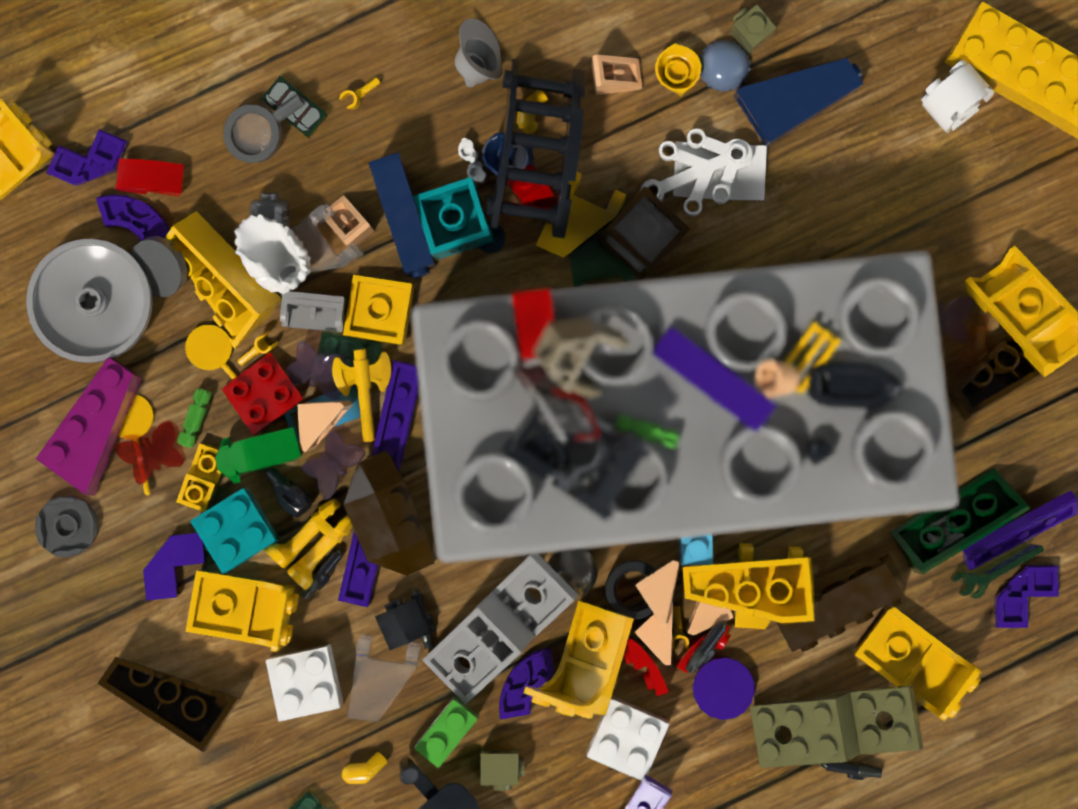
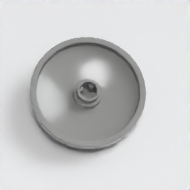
[26,239,153,363]

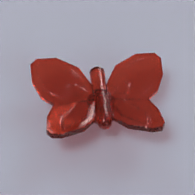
[114,421,184,484]

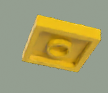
[343,275,415,346]

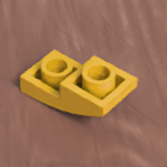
[176,442,222,512]

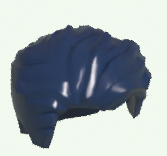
[482,131,535,181]

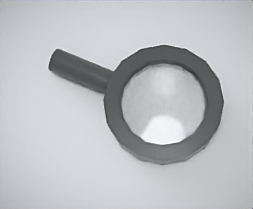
[224,95,305,163]

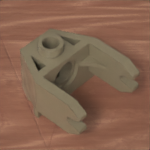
[534,318,629,398]

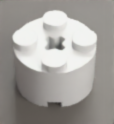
[921,60,995,133]

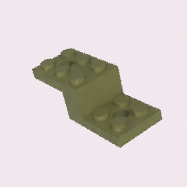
[750,685,924,768]

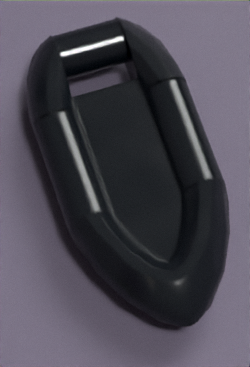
[807,361,904,409]

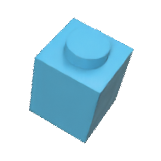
[679,534,713,565]

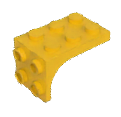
[0,98,54,201]
[185,570,299,652]
[524,601,634,719]
[853,607,982,720]

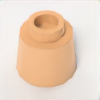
[756,360,800,398]

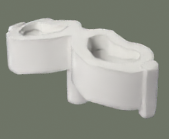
[458,138,487,184]

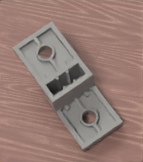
[422,553,579,705]

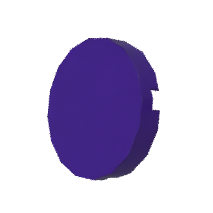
[692,657,755,720]

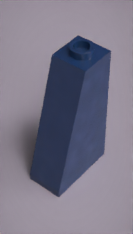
[733,58,863,147]
[368,153,436,279]

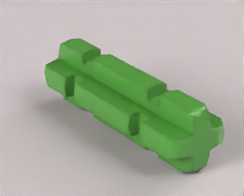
[177,388,212,448]
[615,414,680,449]

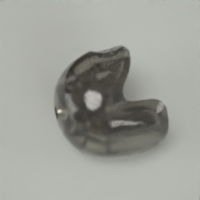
[547,548,599,597]

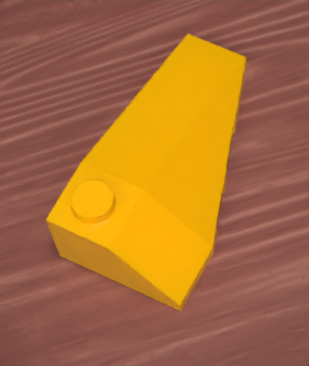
[683,557,814,623]

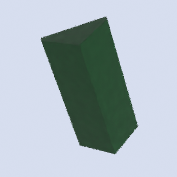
[890,468,1029,575]

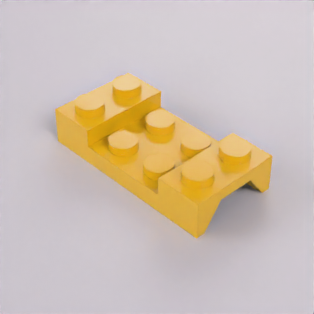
[965,246,1078,378]

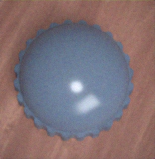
[699,40,751,92]

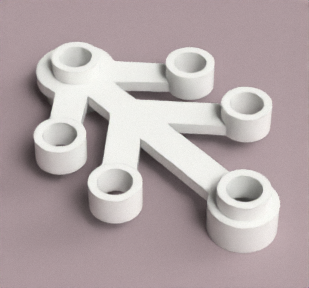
[640,129,752,217]

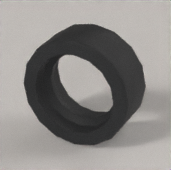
[605,560,656,619]

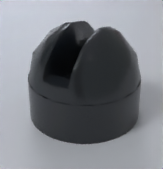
[806,437,836,466]

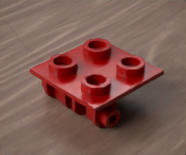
[221,352,304,436]

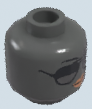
[250,192,290,227]

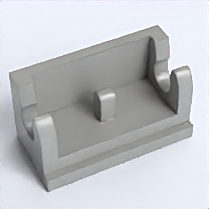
[280,291,347,333]

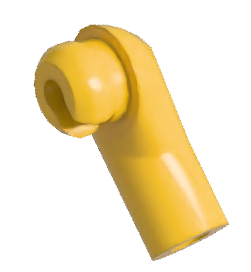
[516,90,549,134]

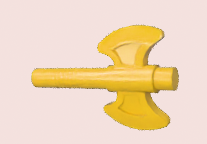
[332,349,391,442]

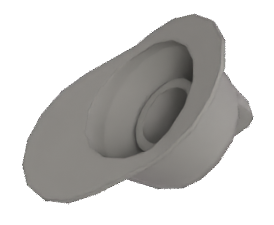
[454,18,503,88]

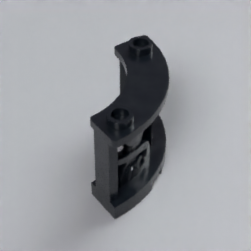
[501,404,653,522]

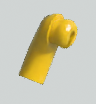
[342,752,387,784]

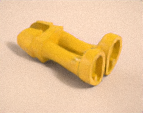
[264,499,352,590]

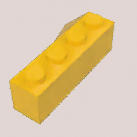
[165,211,282,349]

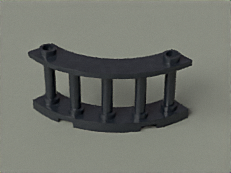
[486,59,585,239]

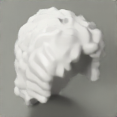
[234,214,311,295]

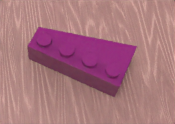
[36,357,142,496]

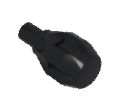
[265,467,312,517]

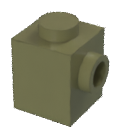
[730,5,776,55]
[481,750,525,791]

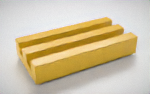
[783,321,841,395]

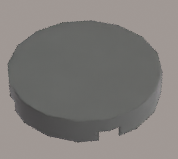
[131,236,187,297]
[35,496,98,557]

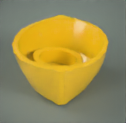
[655,43,701,97]

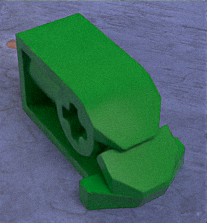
[215,427,301,484]

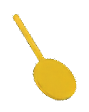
[185,325,238,380]
[118,394,154,496]

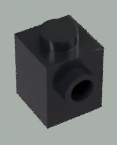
[375,598,430,650]

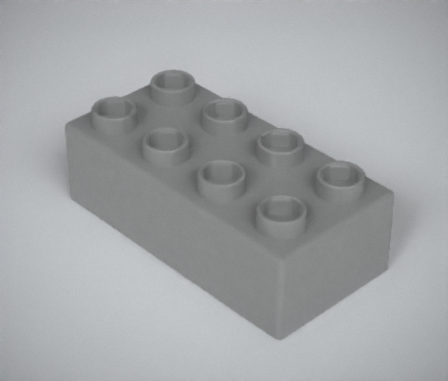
[412,250,959,563]

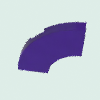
[96,195,170,241]
[499,647,555,719]

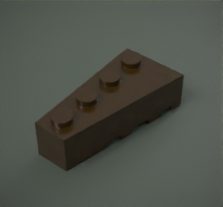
[948,335,1042,421]
[776,553,906,652]
[97,657,241,752]

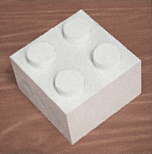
[266,644,344,722]
[586,696,669,781]

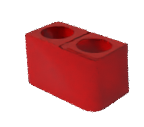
[512,289,555,362]

